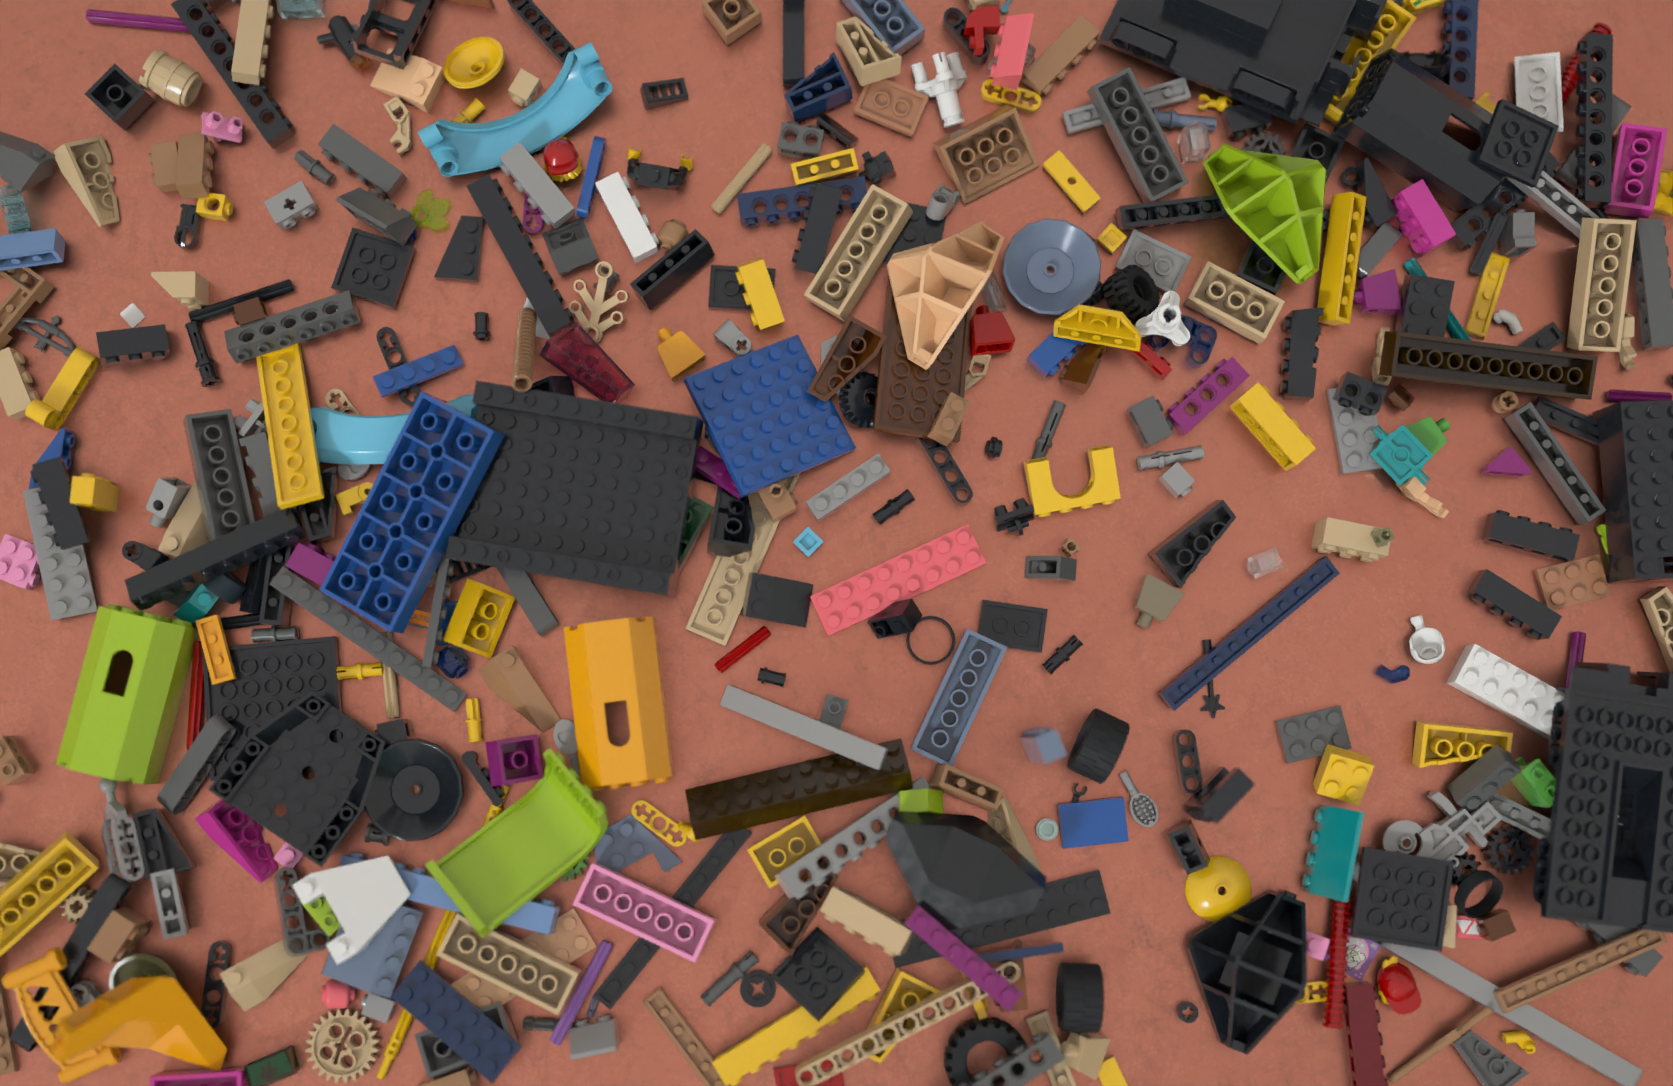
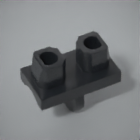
[994,498,1034,536]

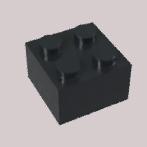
[85,63,154,131]

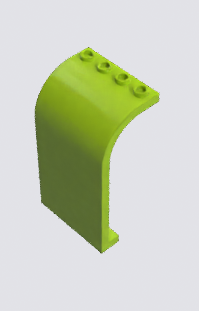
[425,748,608,938]

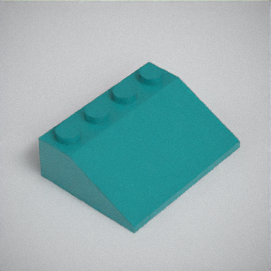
[1302,805,1364,902]

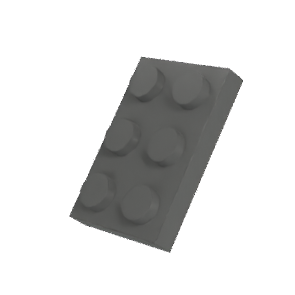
[1275,705,1352,764]

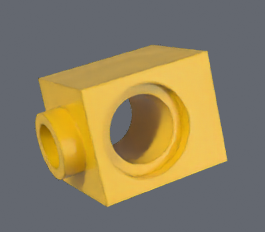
[196,193,233,222]

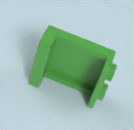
[1510,757,1555,808]

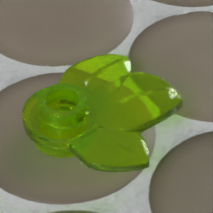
[410,189,451,230]

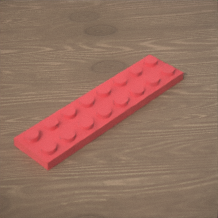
[810,524,986,636]

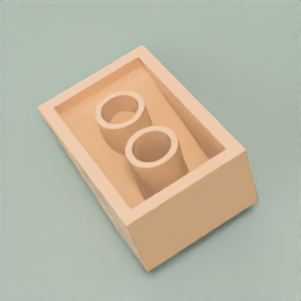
[370,48,446,113]

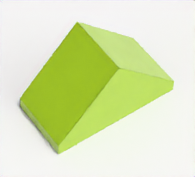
[899,788,944,814]

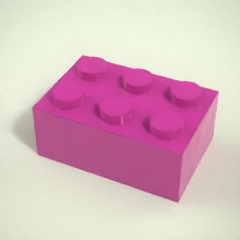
[1391,179,1456,257]

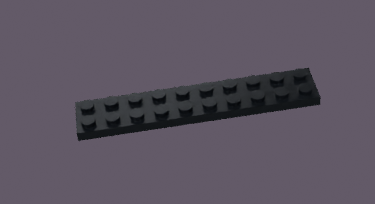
[893,869,1110,968]

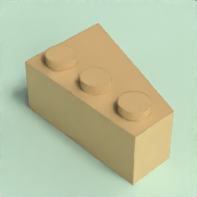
[836,16,902,87]

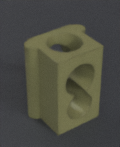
[1371,527,1395,547]

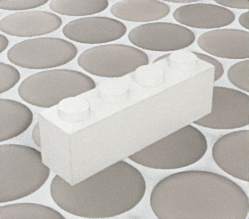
[595,172,660,263]

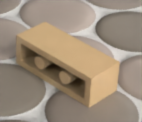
[0,347,41,420]

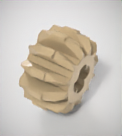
[60,887,94,926]

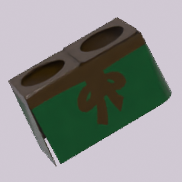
[244,1046,300,1086]

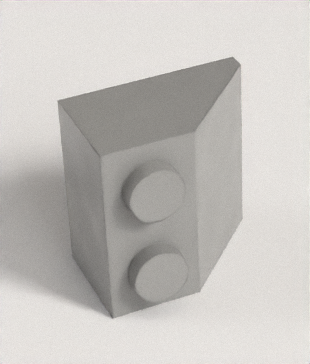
[569,1015,621,1060]

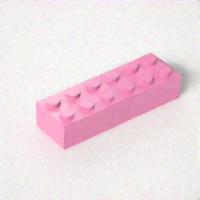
[573,862,717,963]

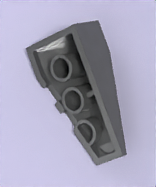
[0,131,55,192]

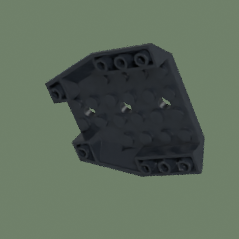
[208,691,385,867]

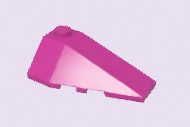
[195,799,278,883]

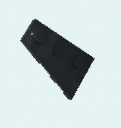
[434,215,485,282]

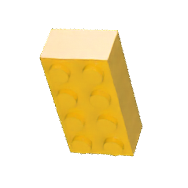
[1229,382,1316,471]

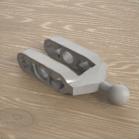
[99,778,144,882]

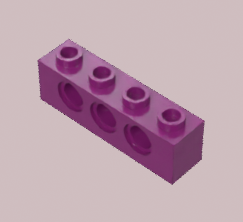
[1165,357,1250,436]

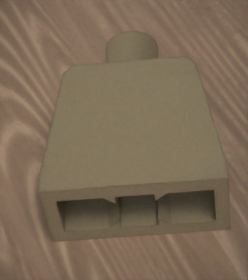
[1133,574,1185,629]

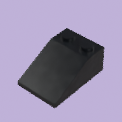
[741,572,813,627]

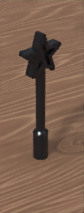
[1200,639,1225,718]

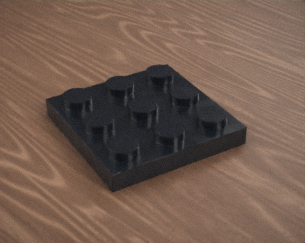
[1475,99,1559,188]
[881,202,947,265]
[331,227,415,309]
[770,927,866,1022]

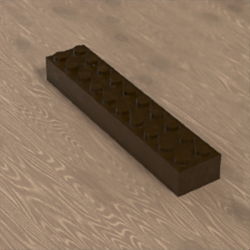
[1379,331,1598,400]
[685,739,913,840]

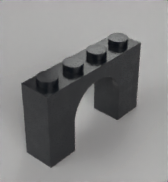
[1184,767,1255,824]

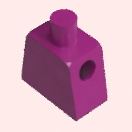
[1353,269,1401,314]

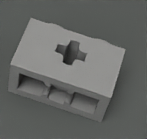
[264,181,319,229]

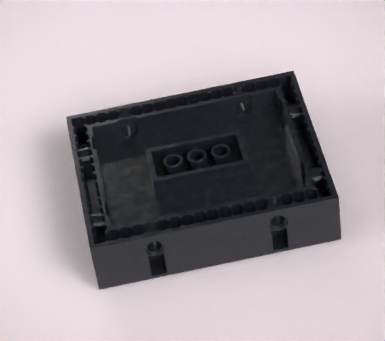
[446,380,704,596]

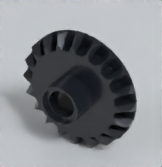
[839,371,878,428]

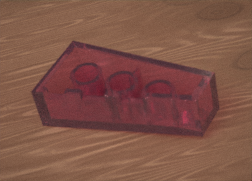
[539,322,635,404]

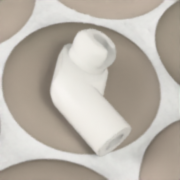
[1493,309,1523,335]

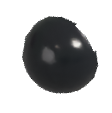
[1400,50,1452,80]

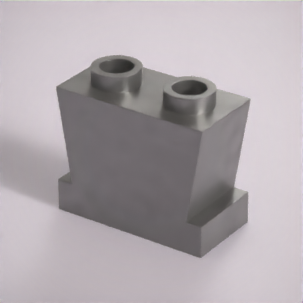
[1499,209,1537,257]

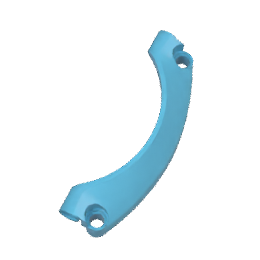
[418,41,613,177]
[310,394,479,464]

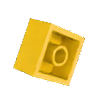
[1313,744,1374,806]

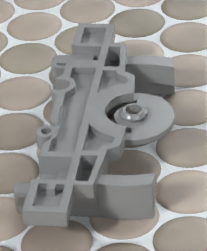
[1352,791,1503,883]

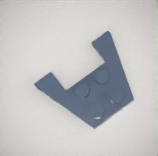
[594,814,682,872]

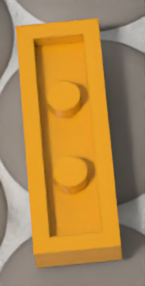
[195,615,237,685]

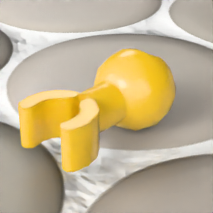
[1198,94,1232,112]

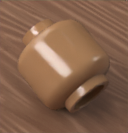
[657,219,689,252]

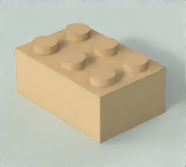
[1311,517,1392,563]

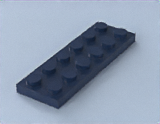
[391,960,523,1083]

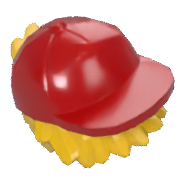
[543,136,583,182]
[1377,956,1422,1015]

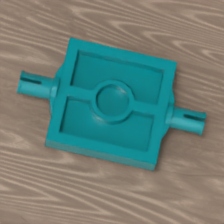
[1369,424,1433,486]

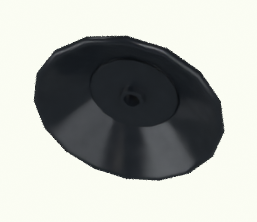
[364,739,463,842]

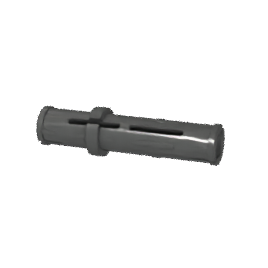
[1031,400,1066,459]
[700,950,759,1007]

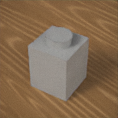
[1158,462,1195,498]
[361,992,398,1023]

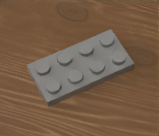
[1326,387,1382,475]

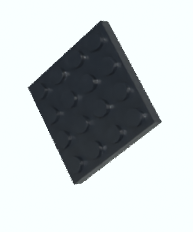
[1350,847,1454,952]

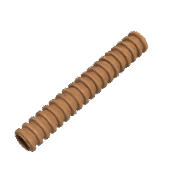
[512,307,537,392]

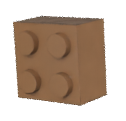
[702,0,762,45]
[87,906,151,964]

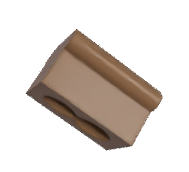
[1060,537,1081,558]

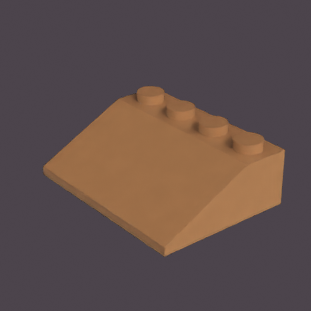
[933,104,1039,204]

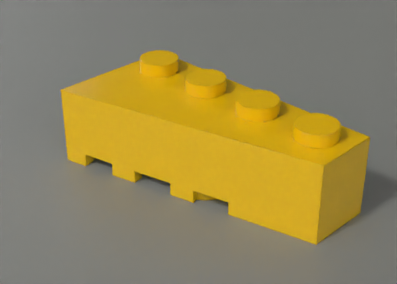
[862,968,940,1063]

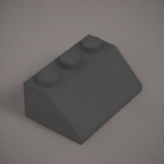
[336,188,418,246]

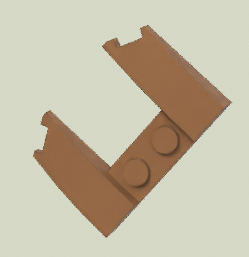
[0,267,54,350]

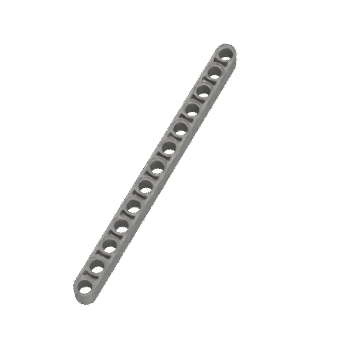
[1380,942,1644,1086]

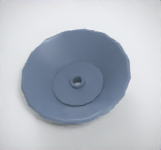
[1002,219,1101,315]

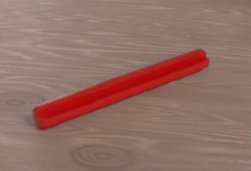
[186,641,204,750]

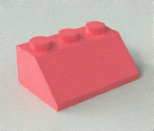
[989,13,1034,90]

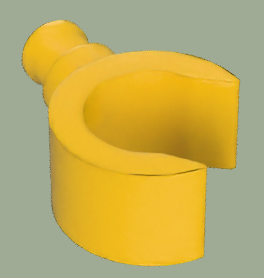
[678,821,701,842]

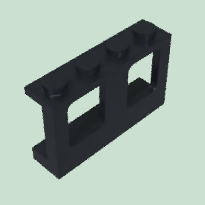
[351,0,436,70]

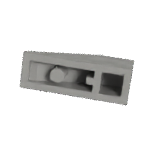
[150,868,189,940]

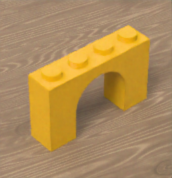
[1023,445,1121,517]

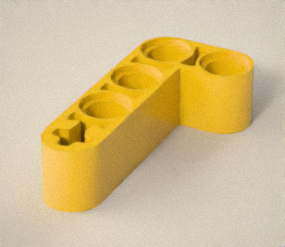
[25,347,100,430]

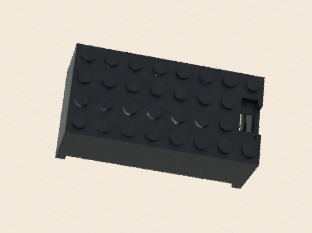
[1592,400,1673,584]

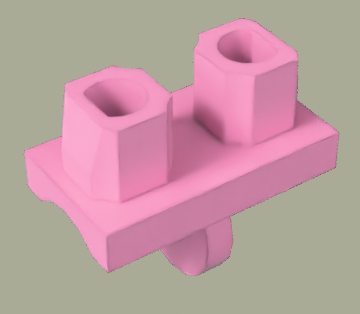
[201,111,243,143]

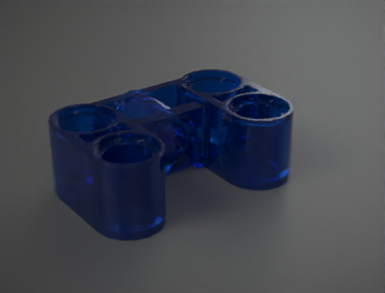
[1146,314,1217,368]

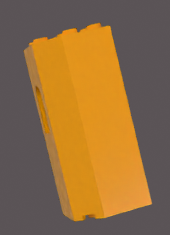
[564,616,675,791]

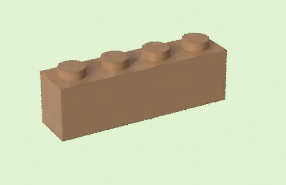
[1020,15,1100,96]

